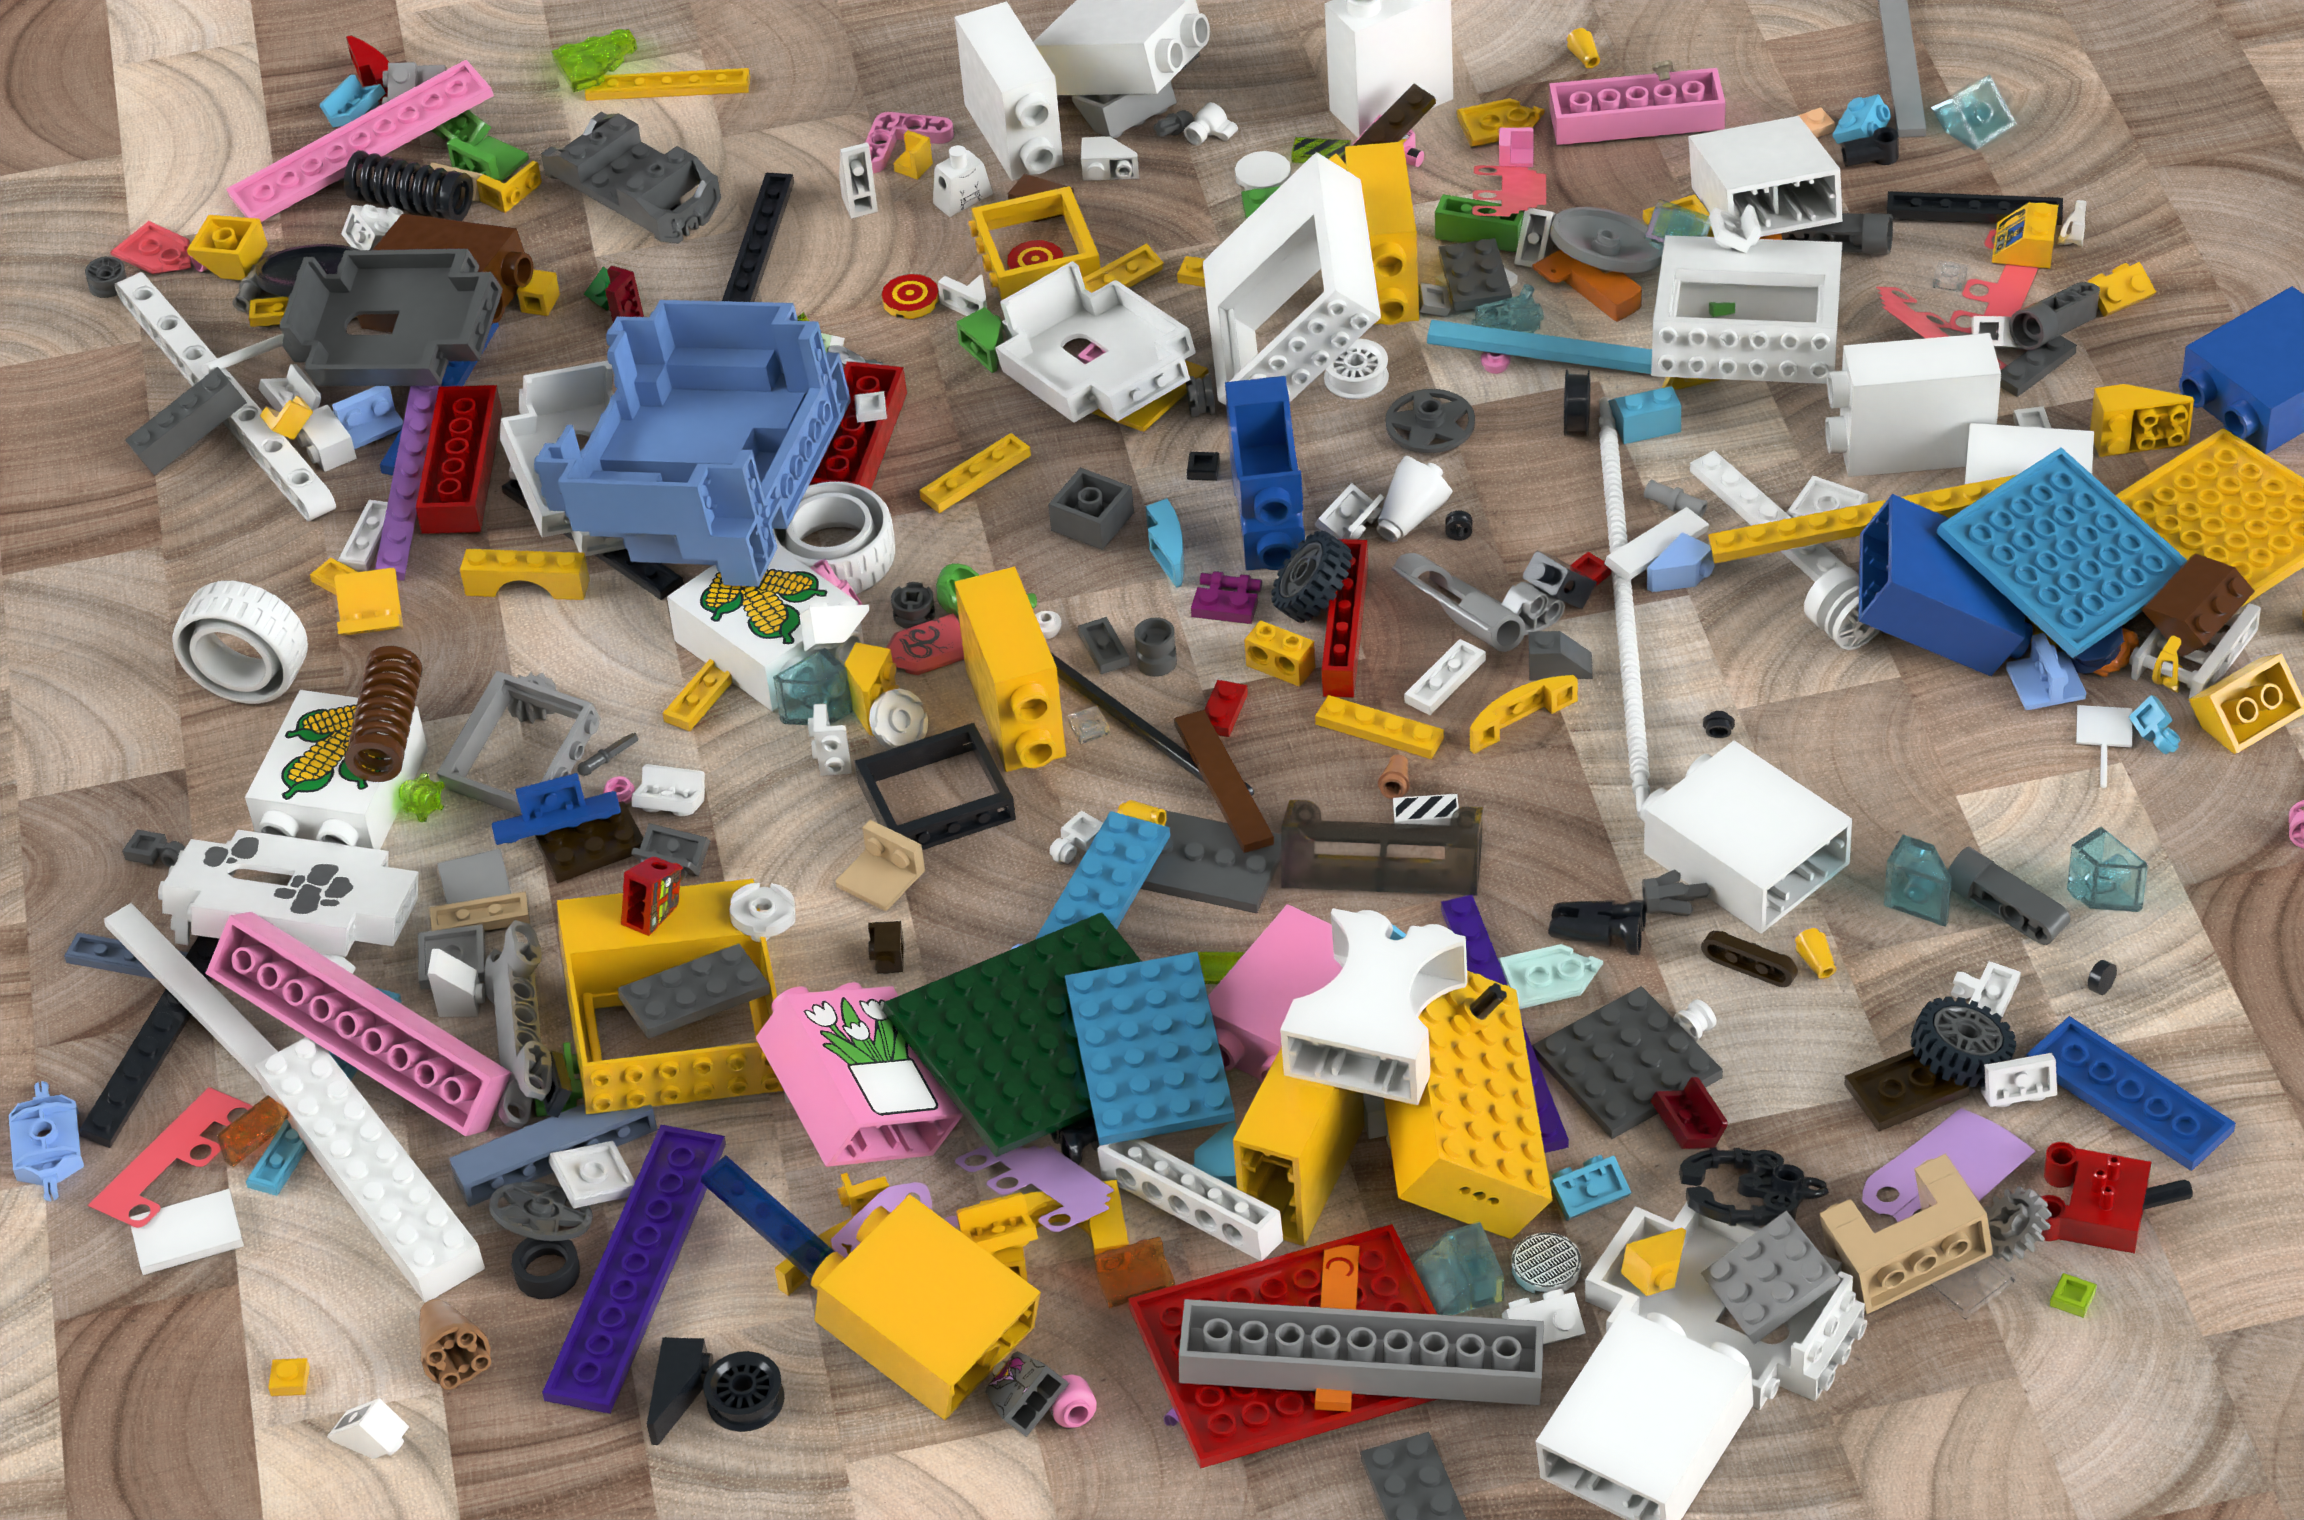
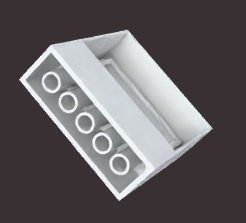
[1203,152,1381,405]
[1651,235,1842,384]

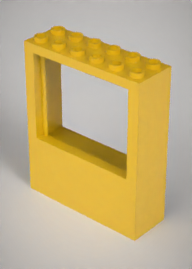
[557,878,784,1114]

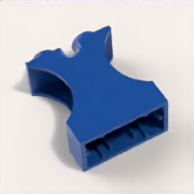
[1225,376,1305,571]

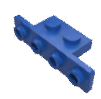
[491,773,621,845]

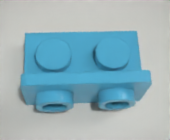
[1550,1155,1632,1221]

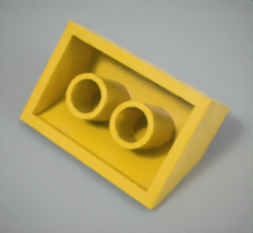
[2188,653,2304,754]

